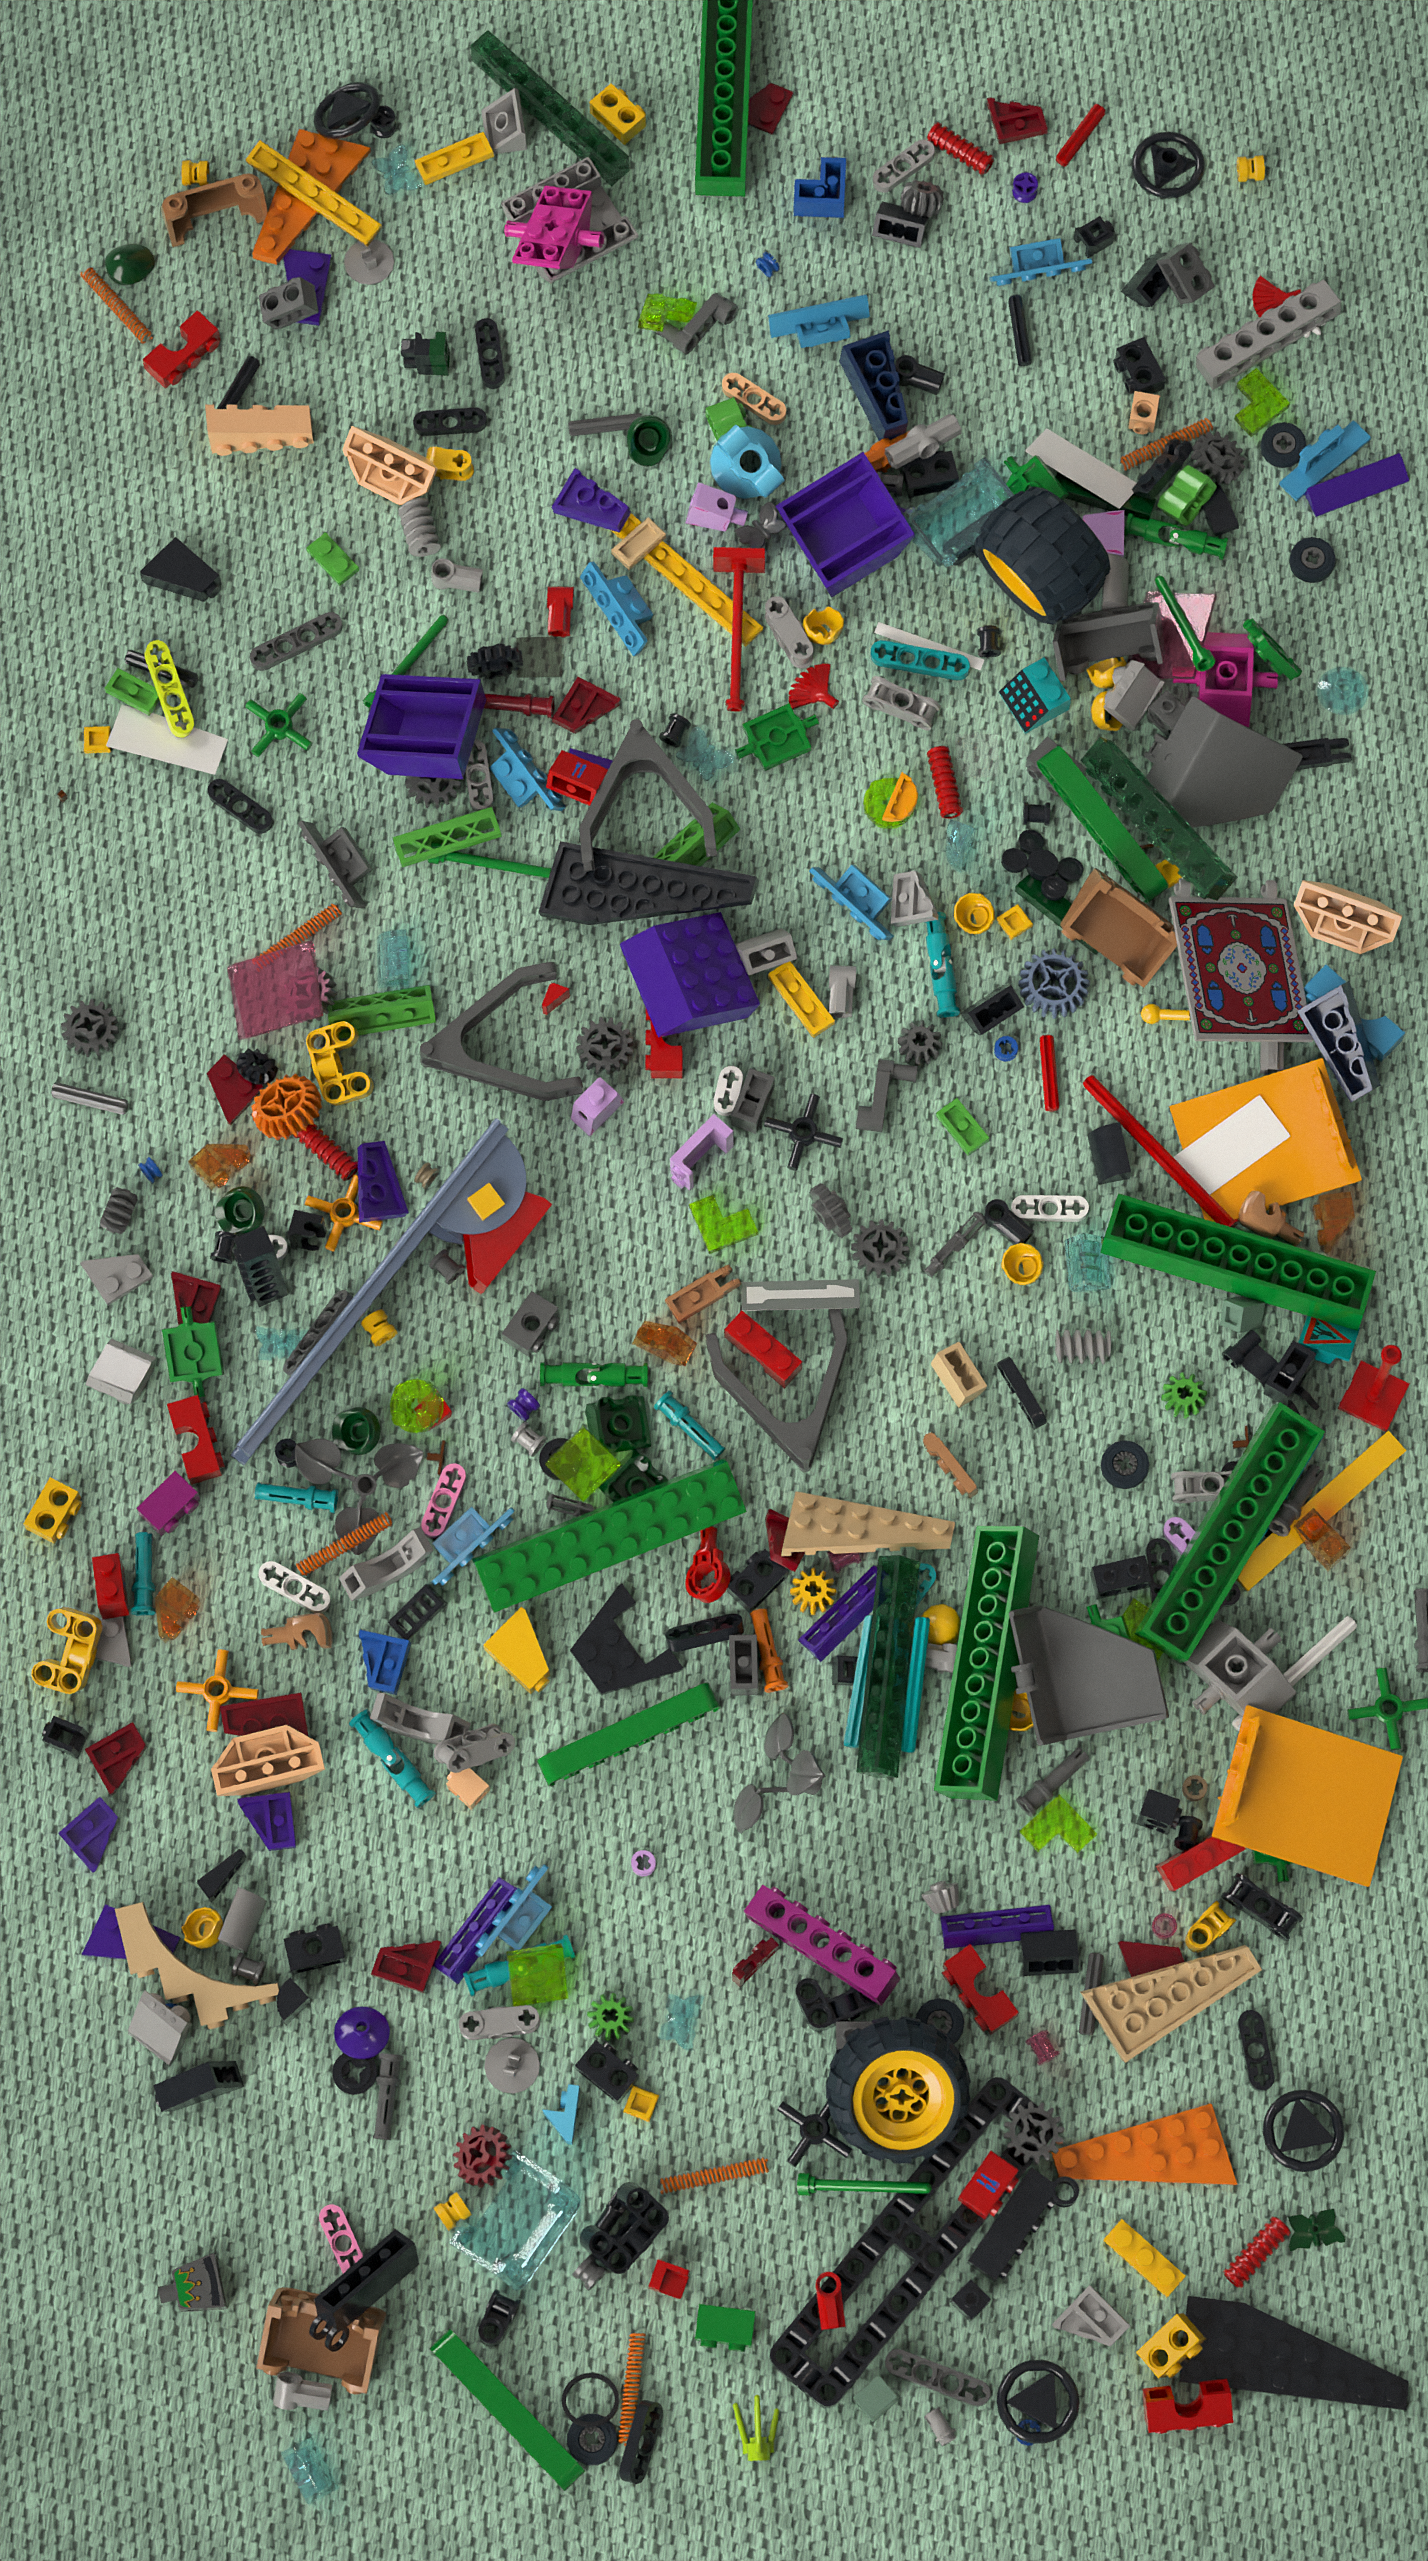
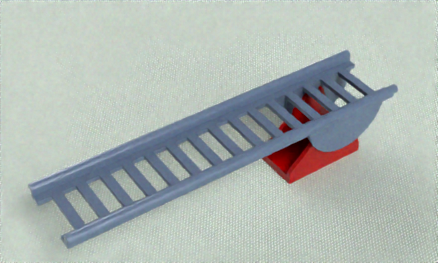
[230,1118,552,1466]

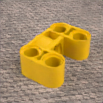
[306,1021,374,1106]
[31,1607,103,1694]

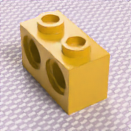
[589,83,646,145]
[23,1477,82,1544]
[1136,2313,1206,2378]

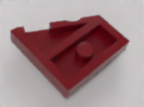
[987,97,1048,145]
[552,677,621,734]
[732,1937,779,1987]

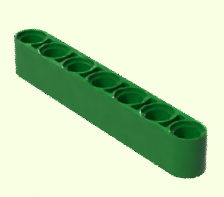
[1036,746,1168,903]
[537,1683,720,1786]
[429,2328,585,2491]

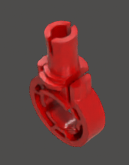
[685,1526,730,1603]

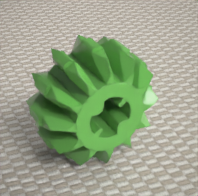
[1161,1372,1207,1419]
[587,1993,634,2041]

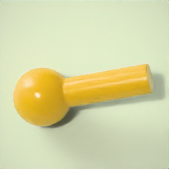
[1141,1004,1191,1024]

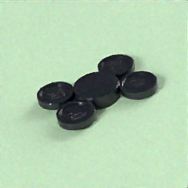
[1001,830,1084,901]

